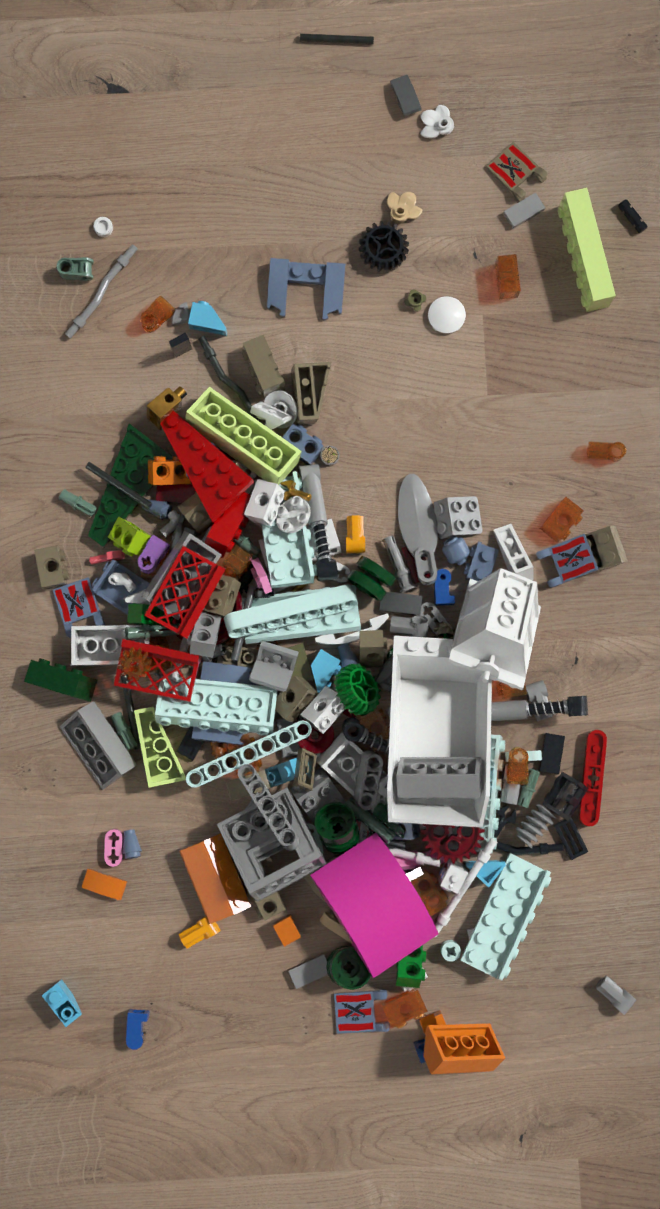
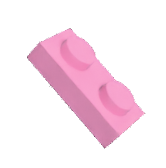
[250,558,272,594]

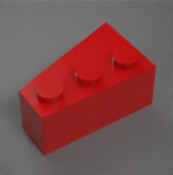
[204,492,251,558]

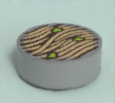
[320,446,339,466]

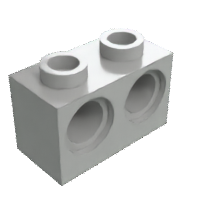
[187,613,221,658]

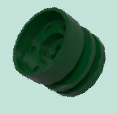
[314,802,360,854]
[326,945,371,990]

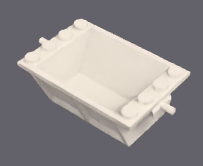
[448,568,541,690]

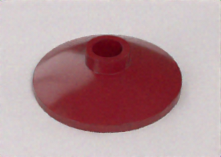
[297,719,334,754]

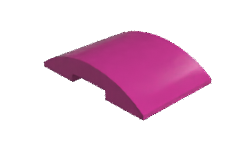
[310,833,439,978]

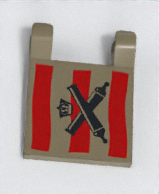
[486,142,548,202]

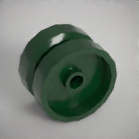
[346,556,396,602]

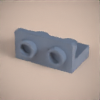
[463,541,499,581]

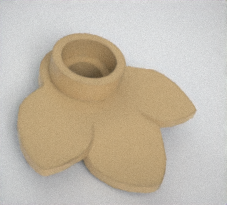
[387,192,422,224]

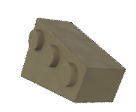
[241,335,285,399]
[291,362,332,425]

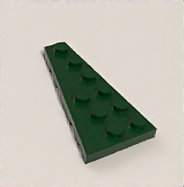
[88,424,173,548]

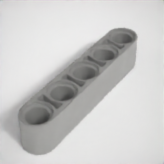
[238,764,300,851]

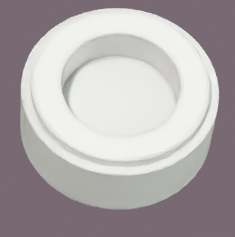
[93,217,113,237]

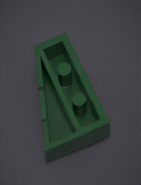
[24,658,98,702]

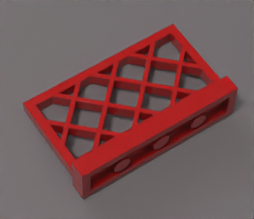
[144,545,225,639]
[114,639,202,702]

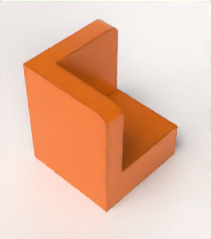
[273,914,301,947]
[419,1010,446,1035]

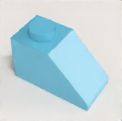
[188,301,227,336]

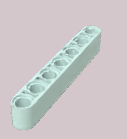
[224,585,358,638]
[186,721,312,788]

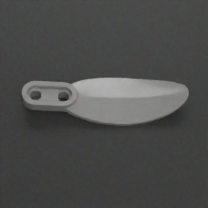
[398,474,438,585]

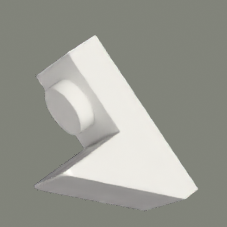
[250,402,293,430]

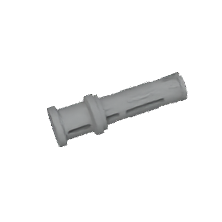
[382,535,417,593]

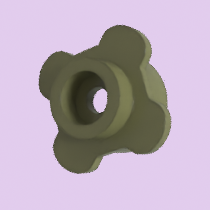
[404,289,426,311]

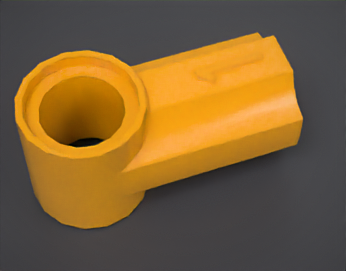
[346,515,365,554]
[179,916,221,949]

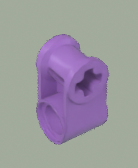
[138,535,170,574]

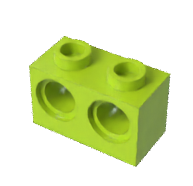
[108,517,151,557]

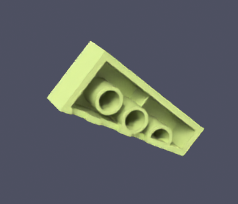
[134,707,186,787]

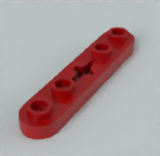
[579,730,607,827]

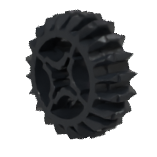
[359,220,409,272]

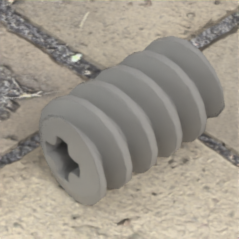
[516,804,556,848]

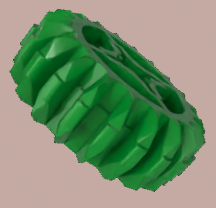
[334,663,381,716]

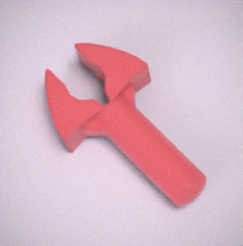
[89,550,125,565]

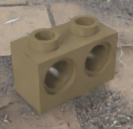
[246,873,286,921]

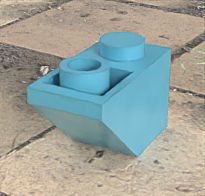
[311,649,342,693]
[265,758,297,788]
[42,979,82,1027]

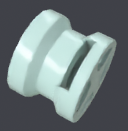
[440,940,461,962]

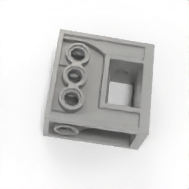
[217,788,327,902]

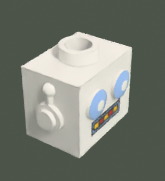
[437,858,468,894]

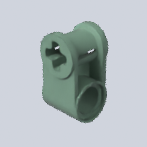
[56,257,94,281]

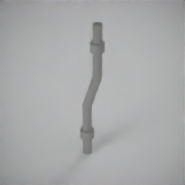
[65,244,138,339]

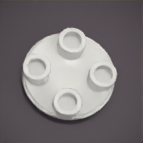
[428,296,466,333]
[276,496,311,533]

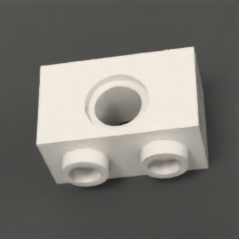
[244,479,285,526]
[300,686,345,734]

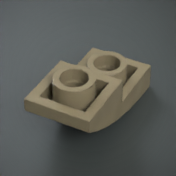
[216,645,259,668]
[225,770,270,801]

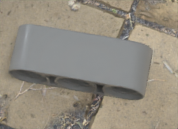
[354,750,383,810]

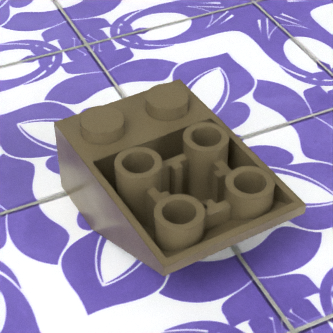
[578,526,628,578]

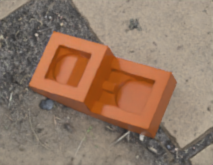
[81,869,127,900]

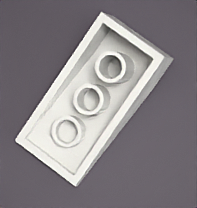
[71,625,150,666]
[316,732,387,812]

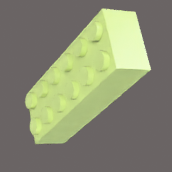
[558,188,616,312]
[185,387,302,485]

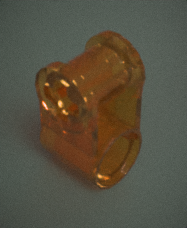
[140,296,175,333]
[507,747,529,785]

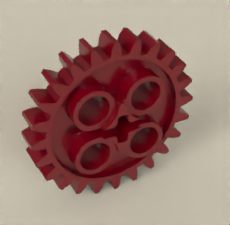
[421,823,485,864]

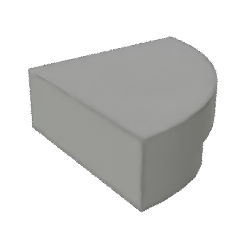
[172,302,190,326]

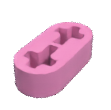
[104,829,124,867]

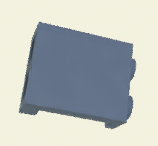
[92,559,150,615]

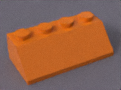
[179,833,251,924]
[423,1023,505,1074]

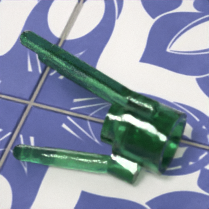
[373,802,405,839]

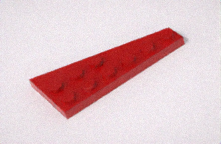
[160,410,254,523]

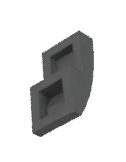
[390,75,421,116]
[379,592,423,615]

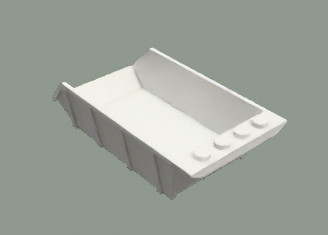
[387,636,492,827]

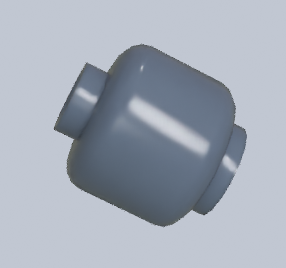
[442,536,470,565]

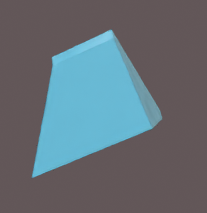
[464,860,506,888]

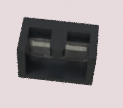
[542,772,589,821]

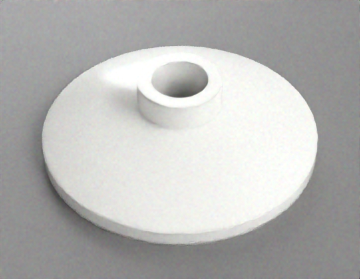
[264,390,297,428]

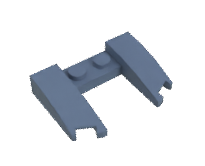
[267,258,345,320]
[192,661,258,745]

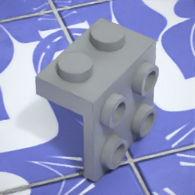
[434,496,483,540]
[249,641,299,692]
[290,767,346,824]

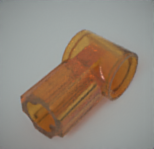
[587,442,626,462]

